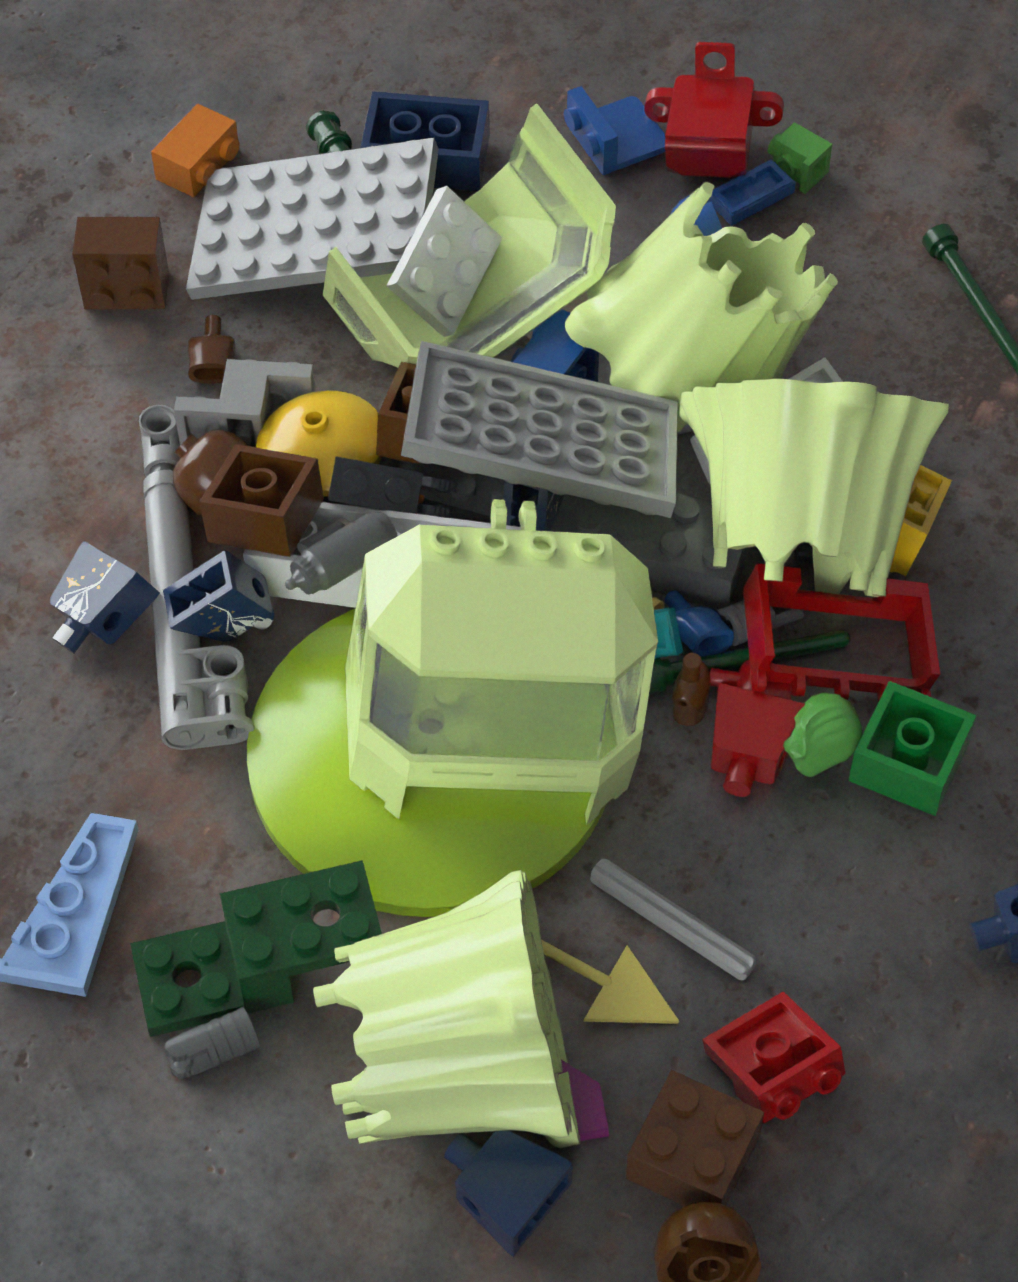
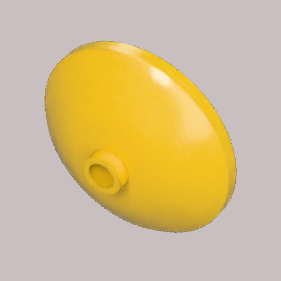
[256,390,383,497]

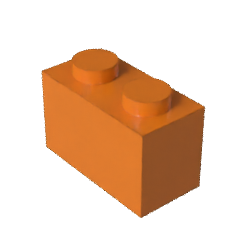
[151,103,240,197]

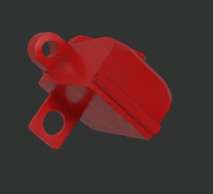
[644,42,784,178]

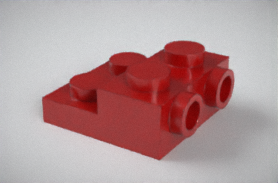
[702,991,846,1124]

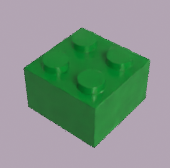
[848,681,977,816]

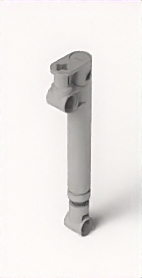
[139,405,254,750]

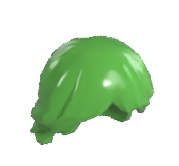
[783,692,863,777]

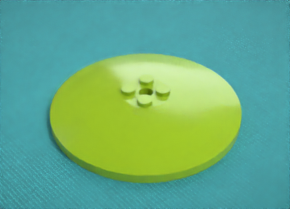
[247,609,615,917]

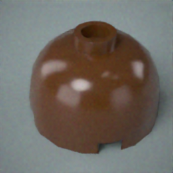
[173,430,249,515]
[654,1202,762,1282]

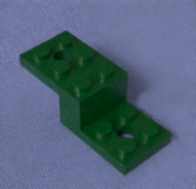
[130,860,382,1037]

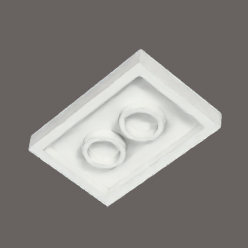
[387,186,502,337]

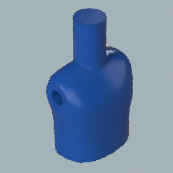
[664,590,734,656]

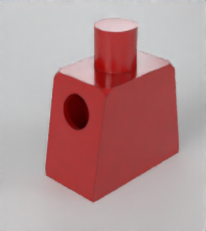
[711,683,805,797]

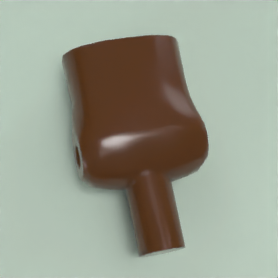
[188,314,235,384]
[672,653,711,726]

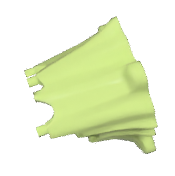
[565,182,838,432]
[679,379,949,597]
[313,870,580,1148]

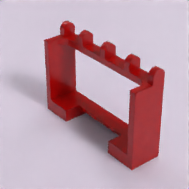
[743,563,941,702]

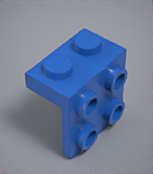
[564,86,666,175]

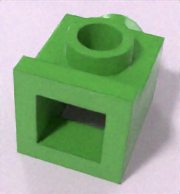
[767,122,833,194]

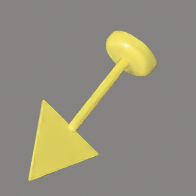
[541,939,679,1024]

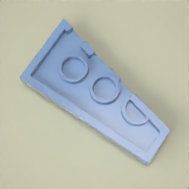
[0,813,139,997]

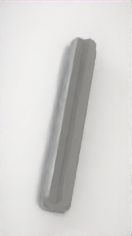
[590,859,756,980]

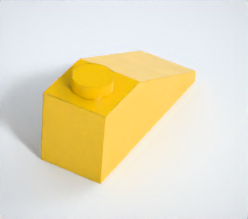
[890,465,952,576]

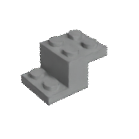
[174,359,316,448]

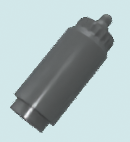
[285,512,398,595]

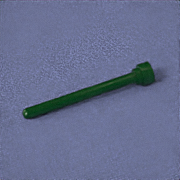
[922,223,1018,375]
[649,630,850,694]

